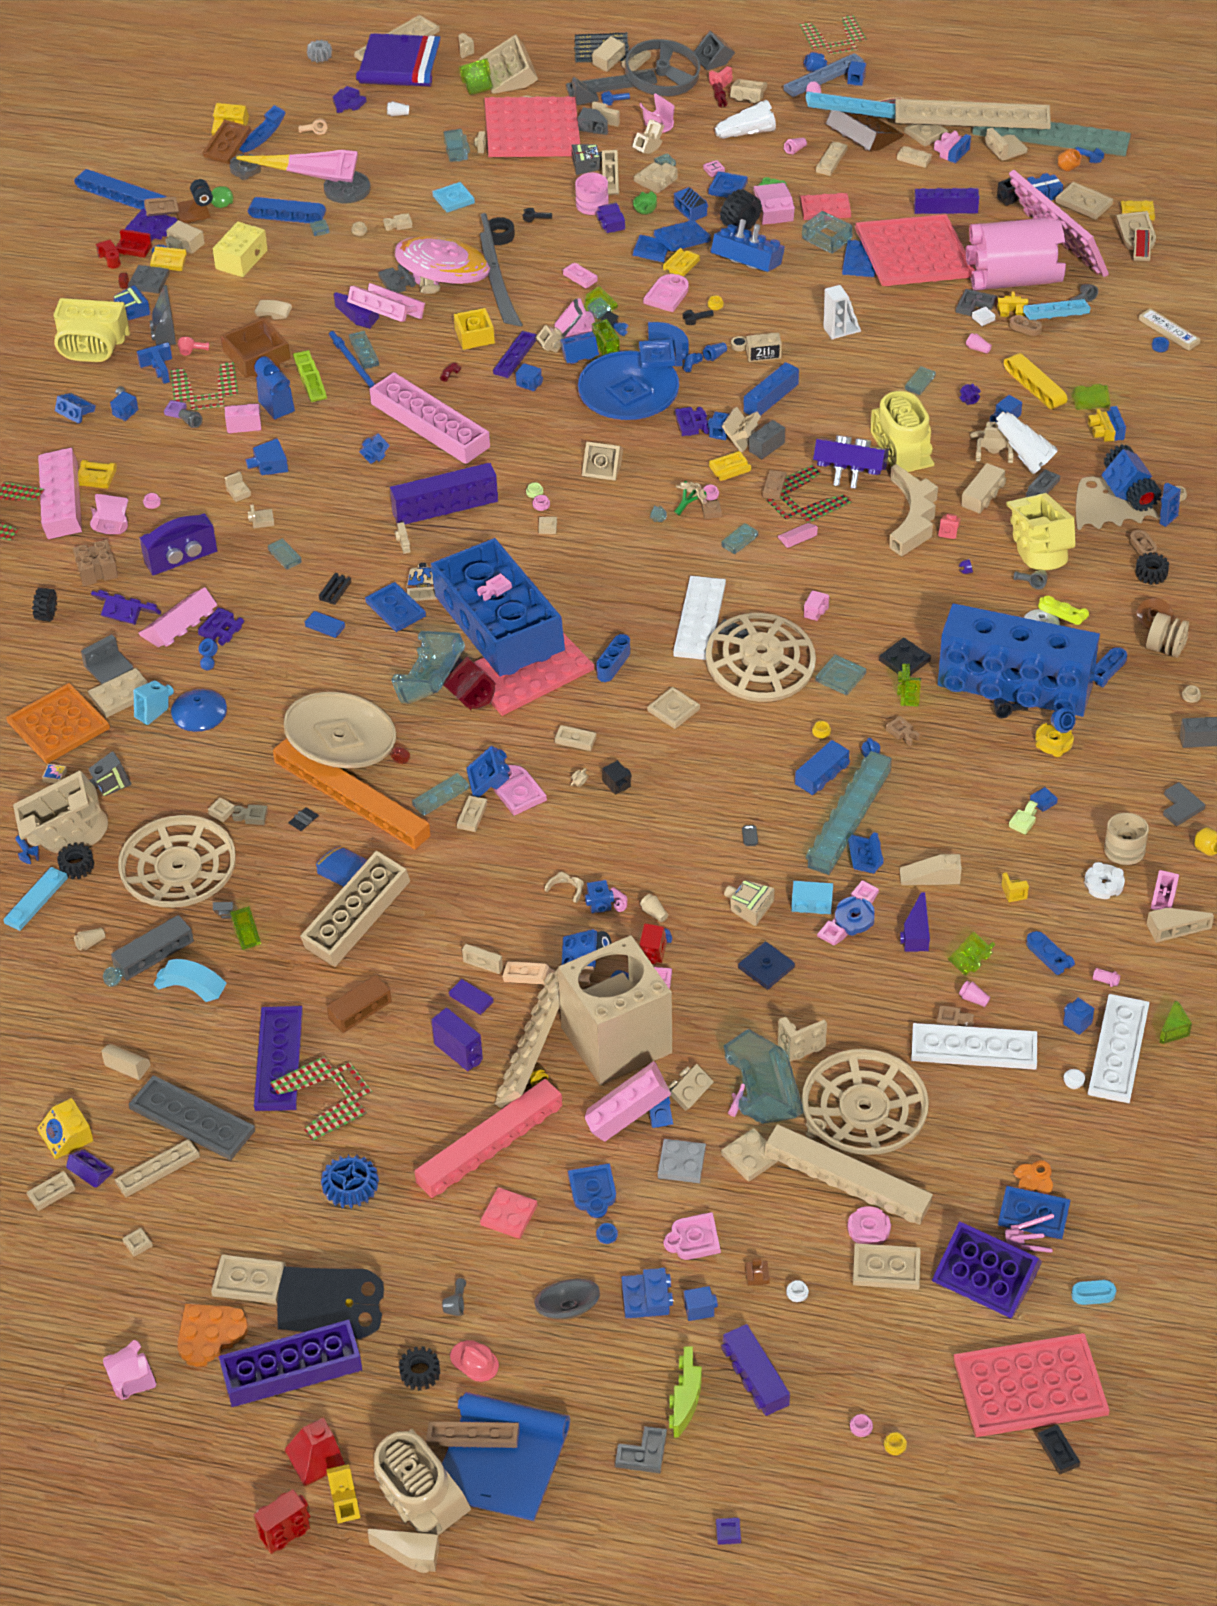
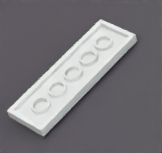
[673,576,726,660]
[1088,994,1149,1103]
[911,1023,1037,1069]

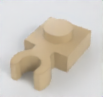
[383,213,412,231]
[395,522,411,554]

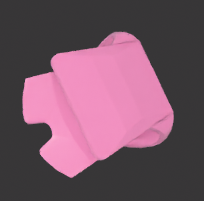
[640,93,674,133]
[90,494,128,534]
[103,1340,157,1400]

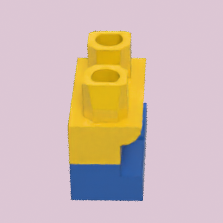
[1088,406,1126,442]

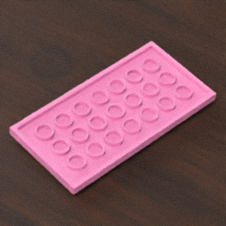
[1009,169,1109,277]

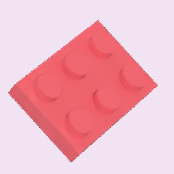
[800,193,851,220]

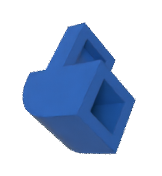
[649,1096,673,1128]

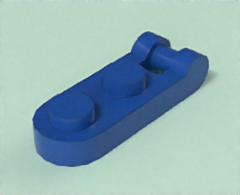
[1093,647,1127,688]
[1026,931,1075,975]

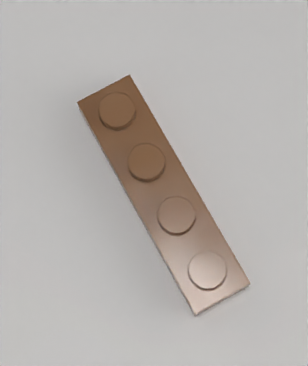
[426,1422,520,1448]

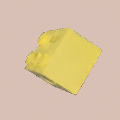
[213,222,268,277]

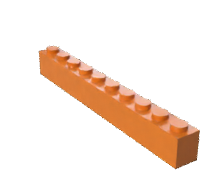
[273,738,431,850]

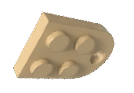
[1115,211,1156,251]

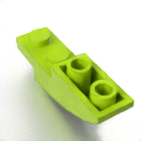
[669,1347,702,1438]

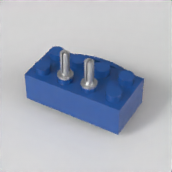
[711,219,785,272]

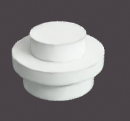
[1064,1069,1085,1089]
[786,1280,808,1302]

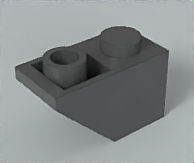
[578,107,608,135]

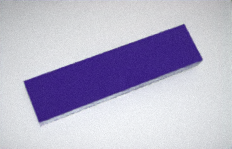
[493,330,537,378]

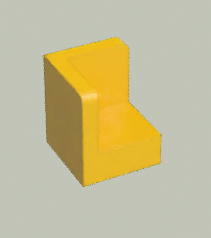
[1001,872,1029,903]

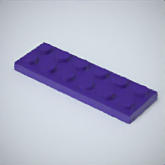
[254,1006,303,1111]

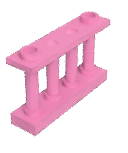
[347,283,425,322]

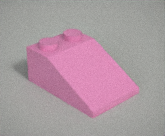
[753,183,795,225]

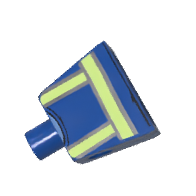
[113,285,150,320]

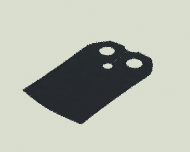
[277,1266,384,1339]

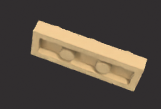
[816,142,847,176]

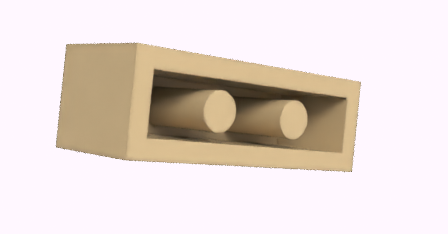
[961,463,1006,513]

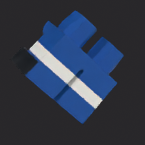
[1027,173,1063,201]

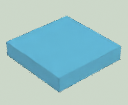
[433,182,475,213]

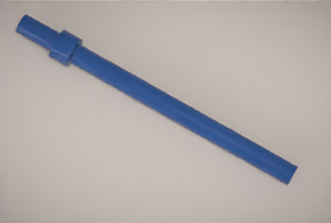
[329,331,376,388]

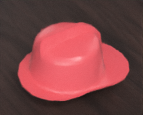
[450,1340,499,1382]

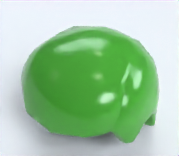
[211,186,234,208]
[633,191,657,215]

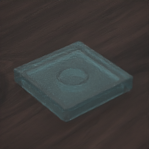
[815,655,866,695]

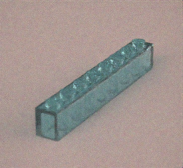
[806,751,892,875]

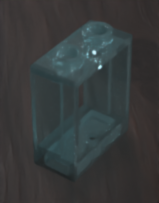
[802,211,853,253]

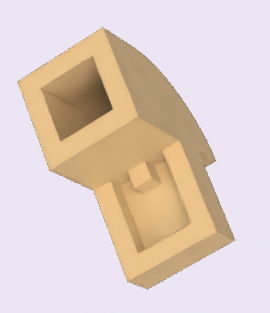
[632,119,665,154]

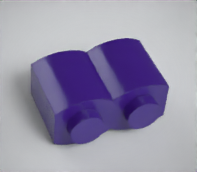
[596,203,625,233]

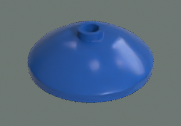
[171,689,227,732]

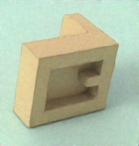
[225,472,251,502]
[248,504,274,528]

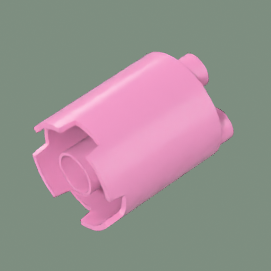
[966,218,1066,291]

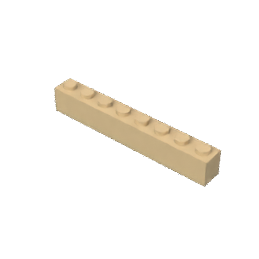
[765,1124,933,1225]

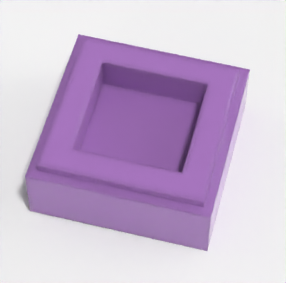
[164,400,187,418]

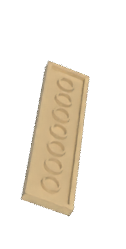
[495,968,573,1108]

